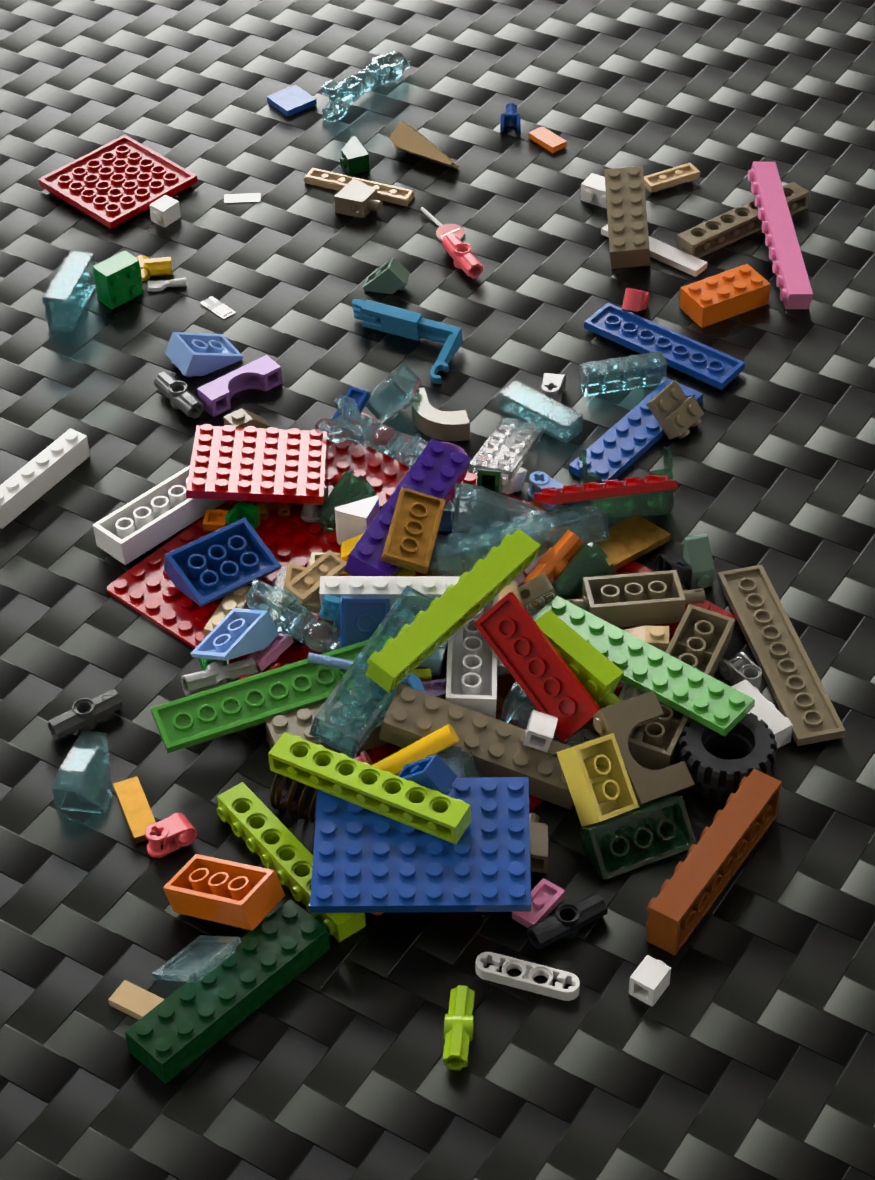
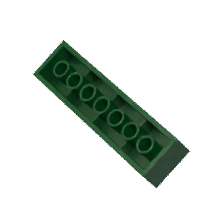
[125,899,330,1084]

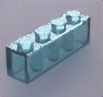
[579,351,667,396]
[499,380,583,444]

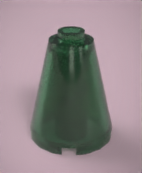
[316,470,377,530]
[552,542,617,600]

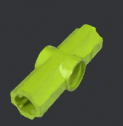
[443,985,475,1070]

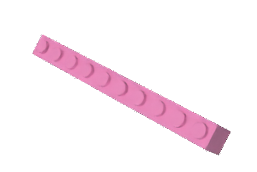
[748,162,813,309]

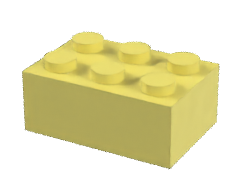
[556,733,639,827]

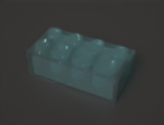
[42,251,96,333]

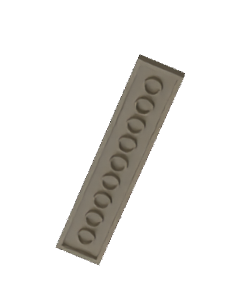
[717,565,846,746]

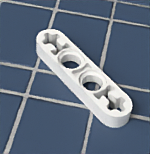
[475,952,580,1001]

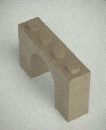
[592,691,695,810]

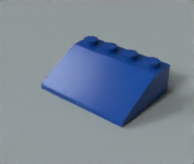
[164,518,282,607]

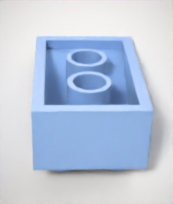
[165,332,243,377]
[190,608,279,661]

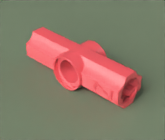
[442,233,483,279]

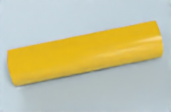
[371,724,460,776]

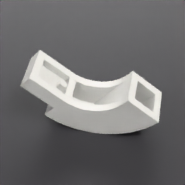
[523,710,558,752]

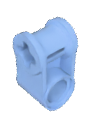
[527,471,564,511]

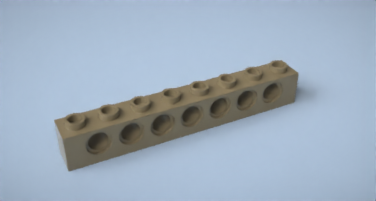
[676,182,809,258]

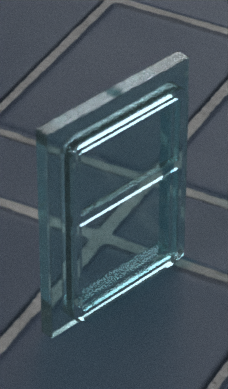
[151,935,242,983]

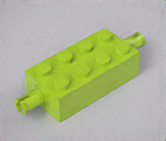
[534,610,624,709]

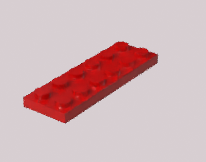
[534,475,678,505]
[473,592,601,743]

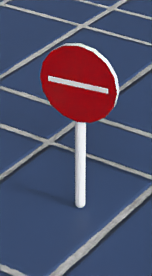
[420,207,465,241]

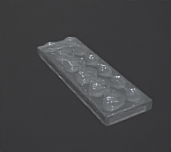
[468,418,544,480]

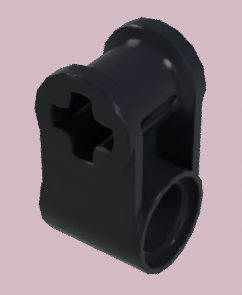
[654,554,692,590]

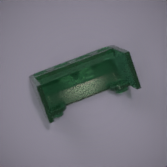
[579,447,674,518]

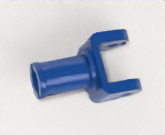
[500,103,521,132]

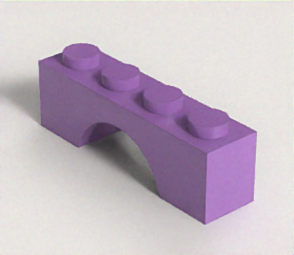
[197,355,282,417]

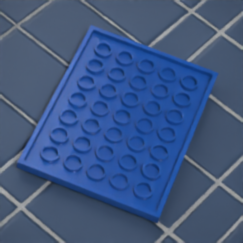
[310,777,531,913]

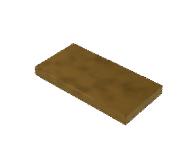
[381,487,446,574]
[576,514,671,574]

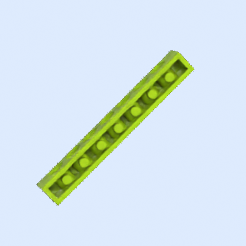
[268,732,471,844]
[217,782,366,942]

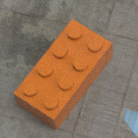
[679,264,771,328]
[163,854,285,931]

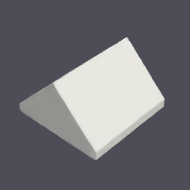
[335,495,380,545]

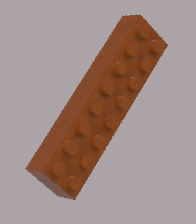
[645,769,782,955]

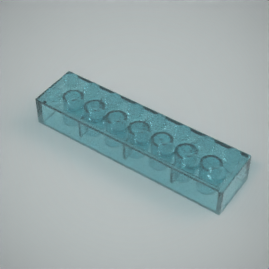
[427,500,609,576]
[309,585,433,759]

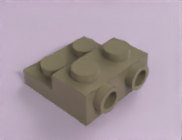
[646,380,704,440]

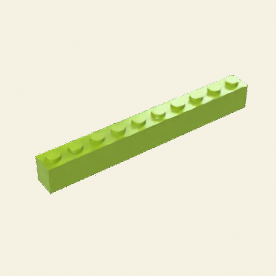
[365,529,541,693]

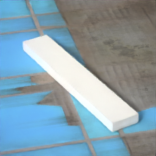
[601,224,708,277]

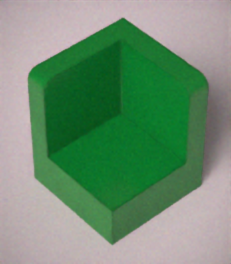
[225,501,260,530]

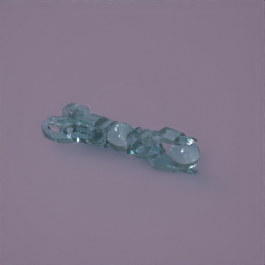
[322,51,411,122]
[315,394,428,468]
[246,580,380,692]

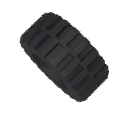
[677,712,777,803]

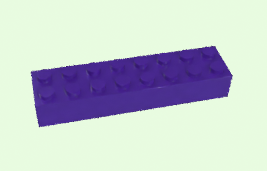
[344,438,472,576]

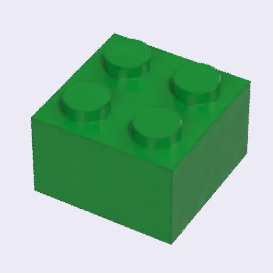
[92,250,144,310]

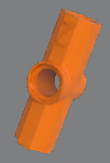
[522,530,583,584]

